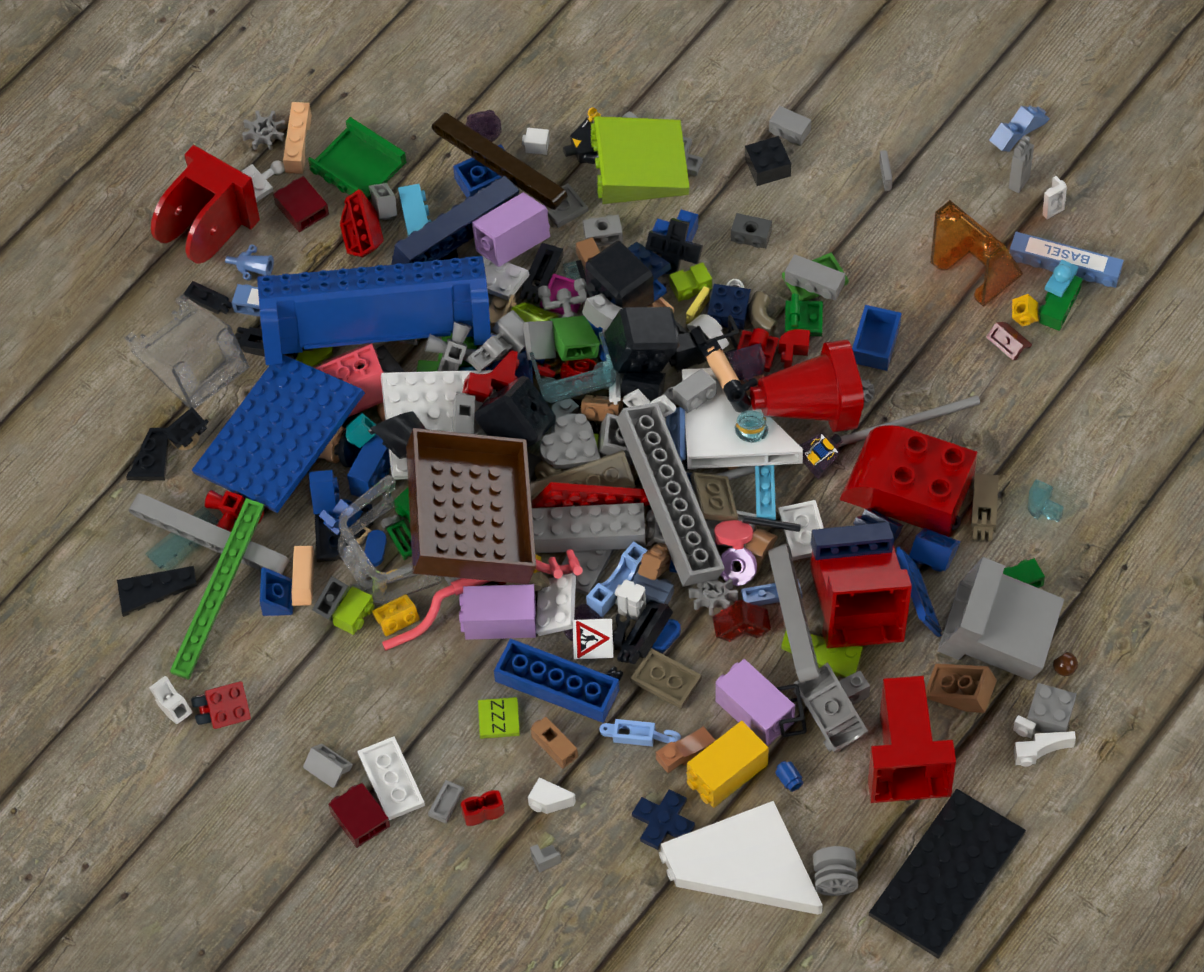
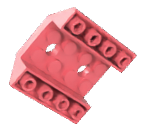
[313,343,383,417]

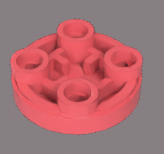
[714,520,753,550]

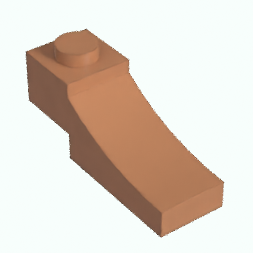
[656,726,716,773]

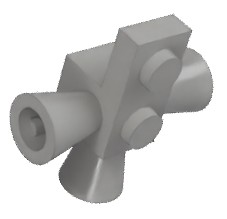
[425,321,476,371]

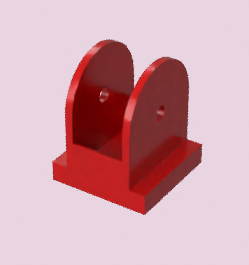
[151,144,260,264]

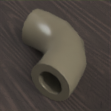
[748,291,777,336]

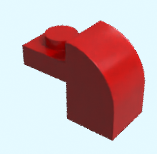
[778,329,810,369]

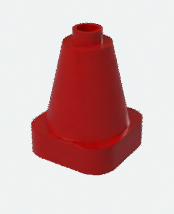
[750,339,864,432]

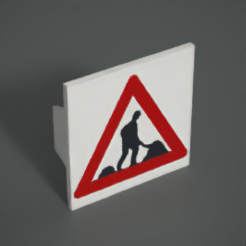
[573,619,613,659]

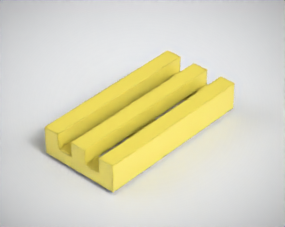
[686,286,710,324]

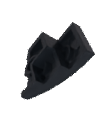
[368,411,426,459]

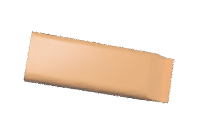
[292,546,315,606]

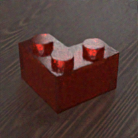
[713,600,771,642]

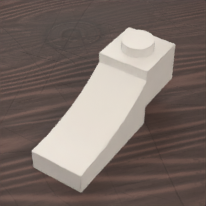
[1014,731,1076,767]

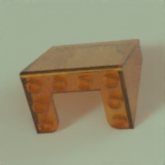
[930,200,1023,307]

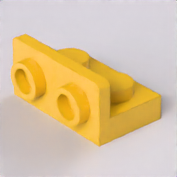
[372,594,420,636]

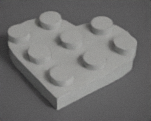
[539,414,600,469]

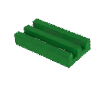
[386,520,412,560]

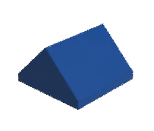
[260,567,293,616]

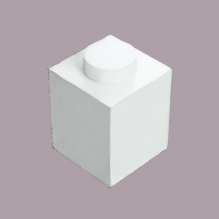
[522,128,549,155]

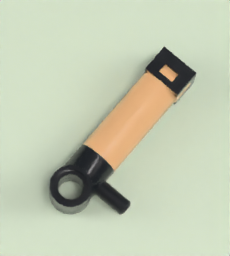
[700,339,758,413]

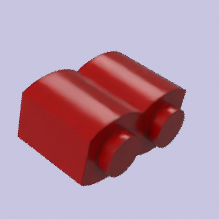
[461,790,505,826]

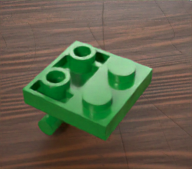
[785,293,823,337]

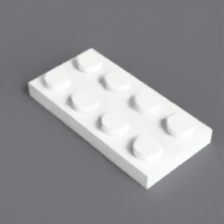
[357,736,425,820]

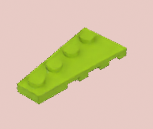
[781,631,863,678]

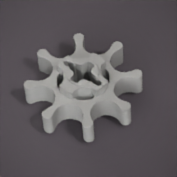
[242,111,286,150]
[689,579,738,615]

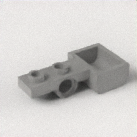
[467,310,526,373]

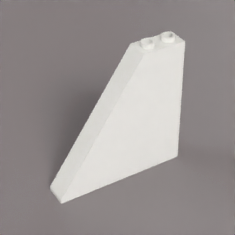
[682,368,803,469]
[659,801,823,915]

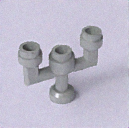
[538,278,588,318]

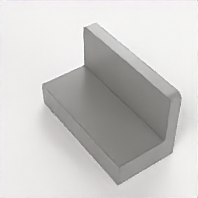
[303,743,353,788]

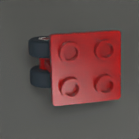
[191,681,251,729]

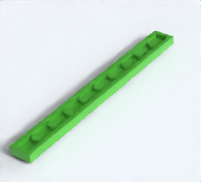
[170,498,265,680]

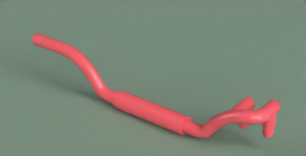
[382,549,583,651]

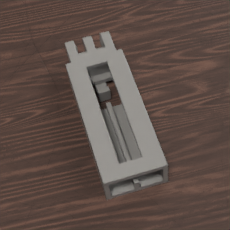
[1009,135,1034,193]

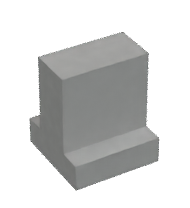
[937,557,1064,681]

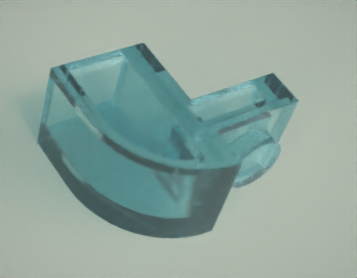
[1027,479,1064,522]

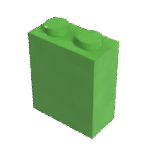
[550,316,600,361]

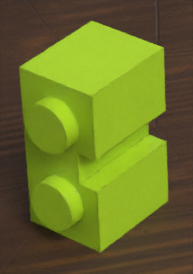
[669,262,712,302]
[332,586,375,635]

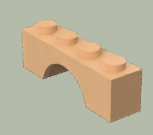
[283,102,312,174]

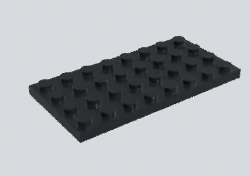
[869,789,1026,959]

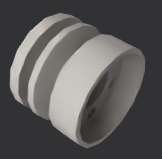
[813,846,858,896]

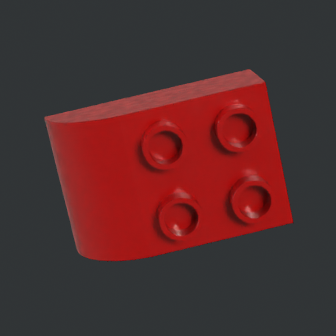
[840,425,978,537]

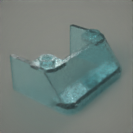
[529,332,616,403]

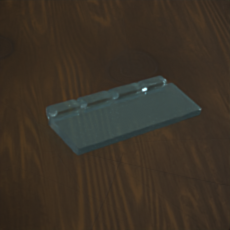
[145,506,218,571]

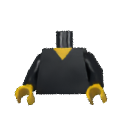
[563,107,601,165]

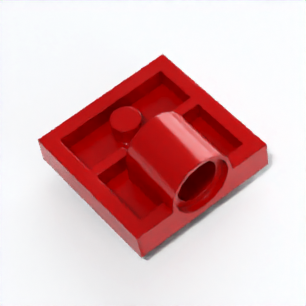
[733,328,779,373]

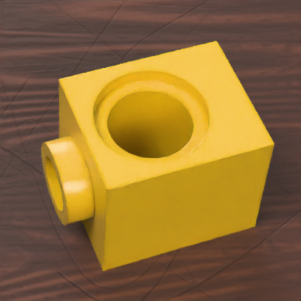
[1012,294,1038,327]

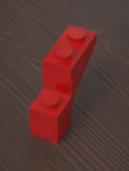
[462,351,519,403]

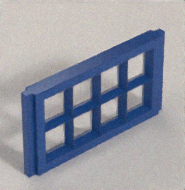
[896,547,942,637]

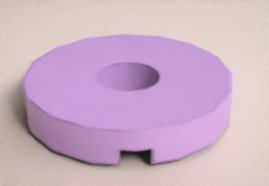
[720,548,757,586]

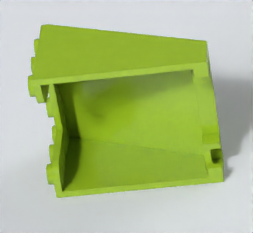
[591,116,690,204]

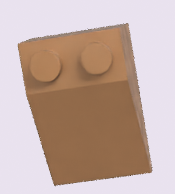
[926,664,997,713]

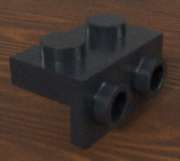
[163,407,209,449]

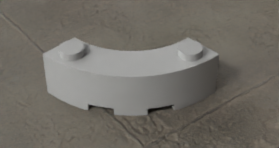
[582,293,623,330]

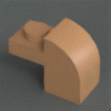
[739,528,778,574]

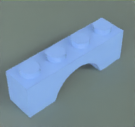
[586,541,648,618]

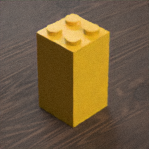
[686,720,769,808]

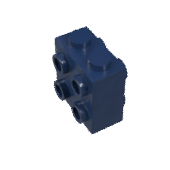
[707,284,751,330]

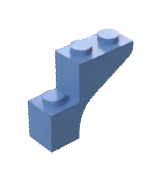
[989,105,1050,152]

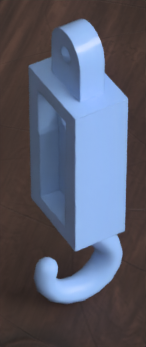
[599,719,681,747]

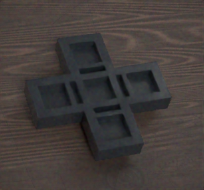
[645,218,703,275]

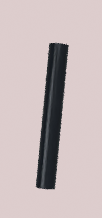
[742,515,801,532]

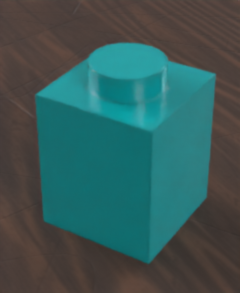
[346,413,376,448]

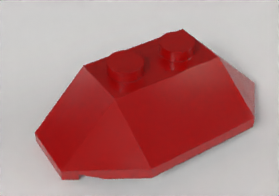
[340,189,384,258]

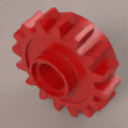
[560,358,602,387]

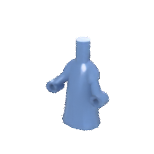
[225,244,274,281]

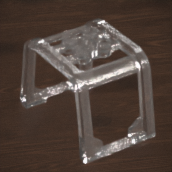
[338,475,443,604]

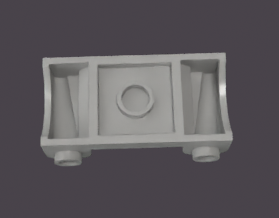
[793,663,869,753]

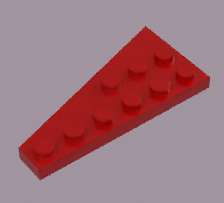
[531,482,650,508]

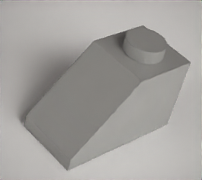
[369,183,397,220]

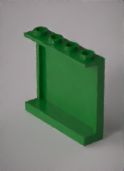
[308,117,407,200]

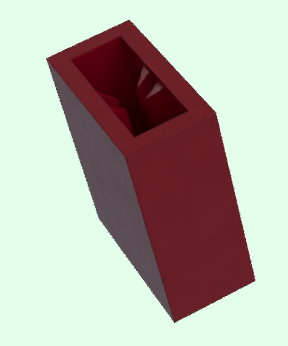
[273,176,329,233]
[328,783,390,848]

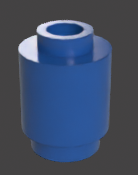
[775,761,804,792]

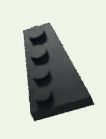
[117,566,197,617]

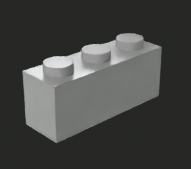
[785,254,845,301]

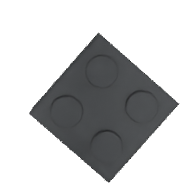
[745,136,791,186]

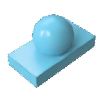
[1045,259,1079,297]

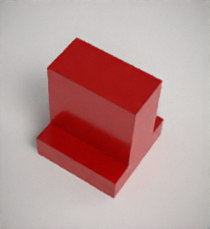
[810,546,912,648]
[868,675,956,803]

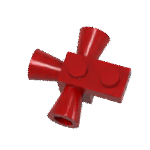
[205,490,264,532]

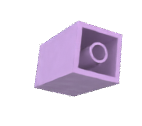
[472,192,550,267]
[459,584,536,640]
[716,659,795,746]

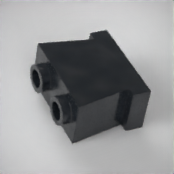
[669,328,705,373]

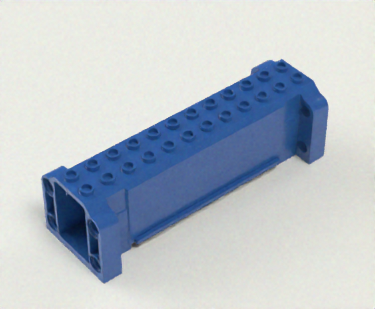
[257,256,491,365]

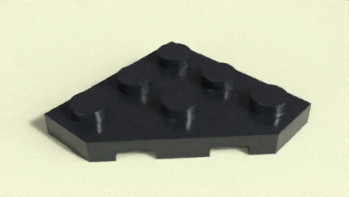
[315,504,373,562]

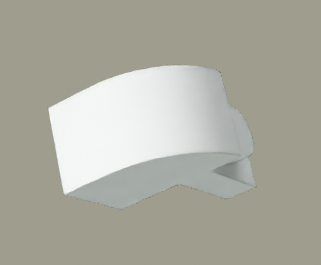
[687,314,729,350]
[149,676,193,724]

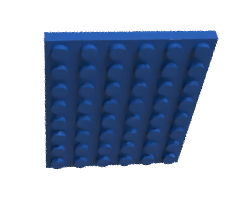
[192,354,365,513]

